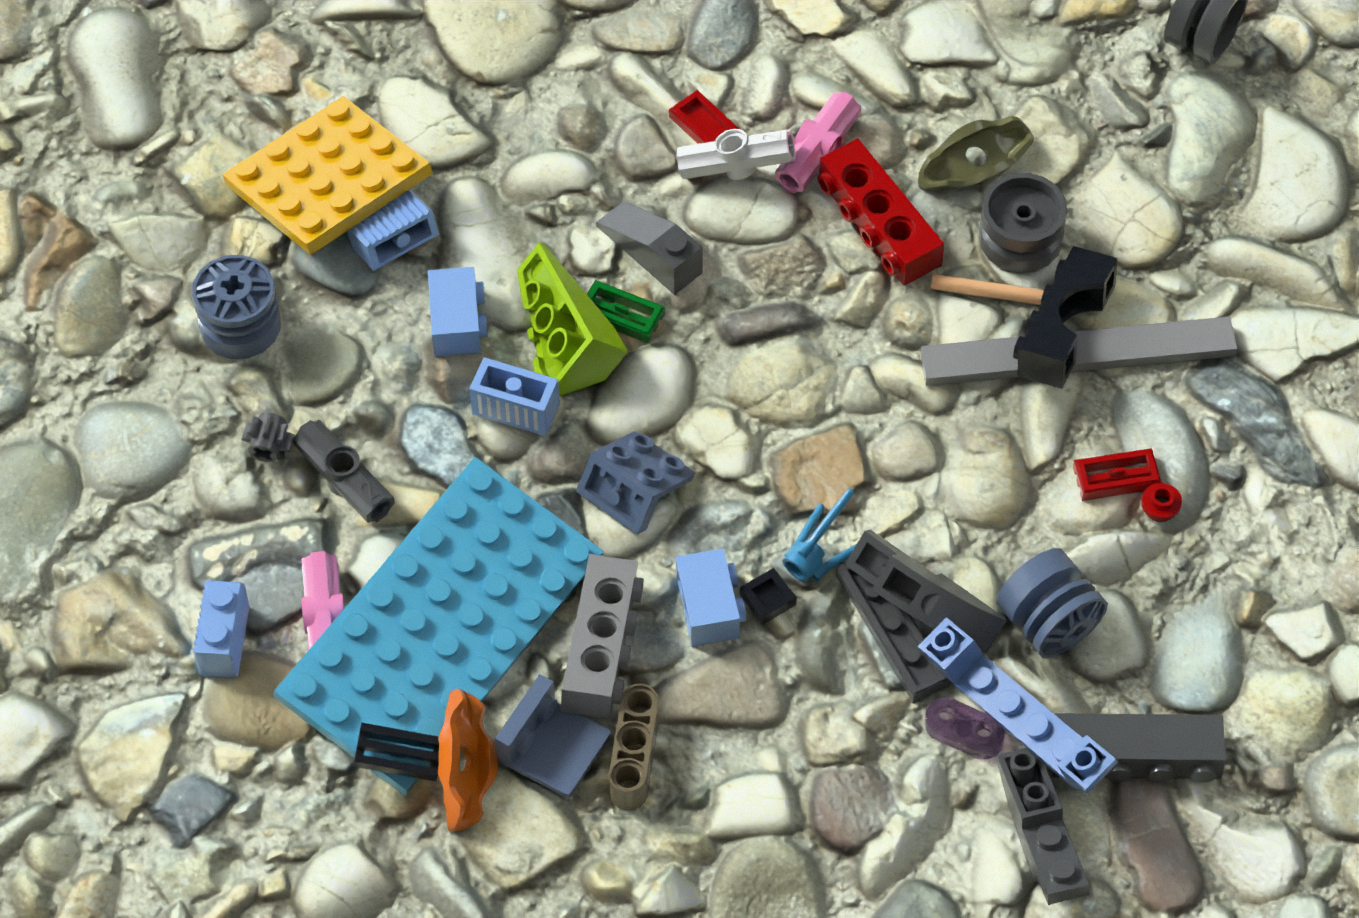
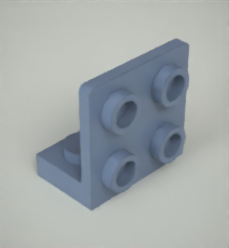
[576,431,695,535]
[495,674,611,798]

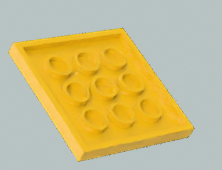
[222,96,433,255]

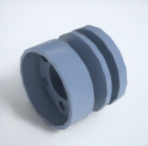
[192,255,281,359]
[996,548,1108,658]

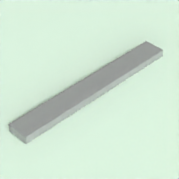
[920,316,1238,386]

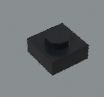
[740,568,797,625]

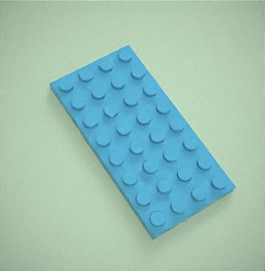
[273,457,604,796]

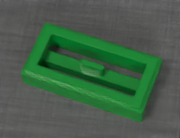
[587,280,665,344]

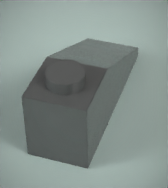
[596,201,703,295]

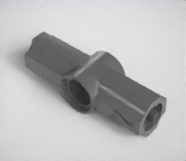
[293,420,395,523]

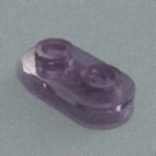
[924,698,1005,759]

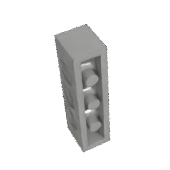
[561,554,644,719]

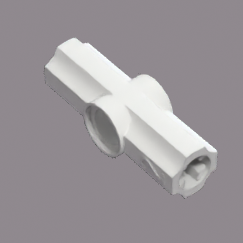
[676,129,796,180]

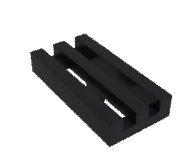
[353,722,439,782]

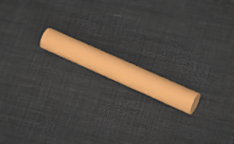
[931,274,1044,305]

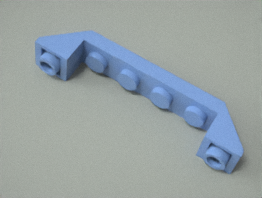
[918,617,1118,793]

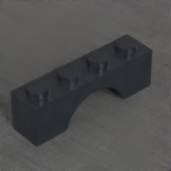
[1013,246,1117,389]

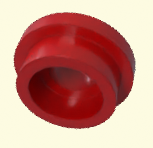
[1141,483,1182,522]

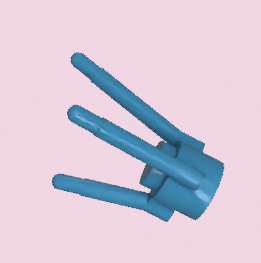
[782,488,857,582]

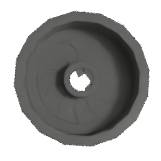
[1163,0,1248,64]
[979,173,1067,273]

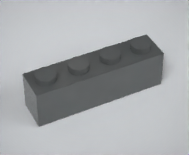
[1053,713,1226,783]

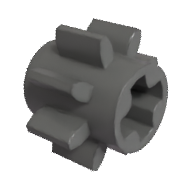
[241,412,295,462]

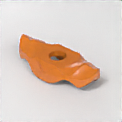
[438,689,498,832]

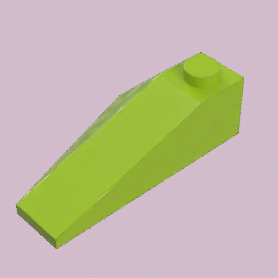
[517,242,628,396]

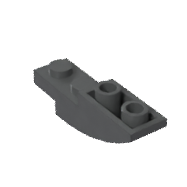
[845,529,1007,654]
[996,748,1089,905]

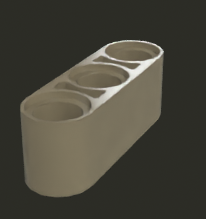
[609,684,659,810]

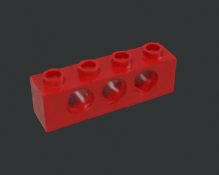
[817,138,944,286]

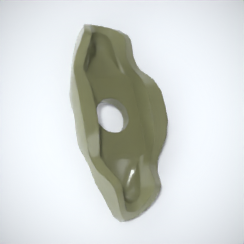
[918,116,1034,190]

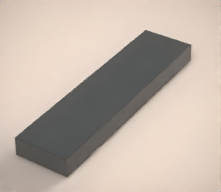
[836,564,950,703]

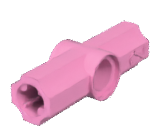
[775,91,861,194]
[301,551,344,650]

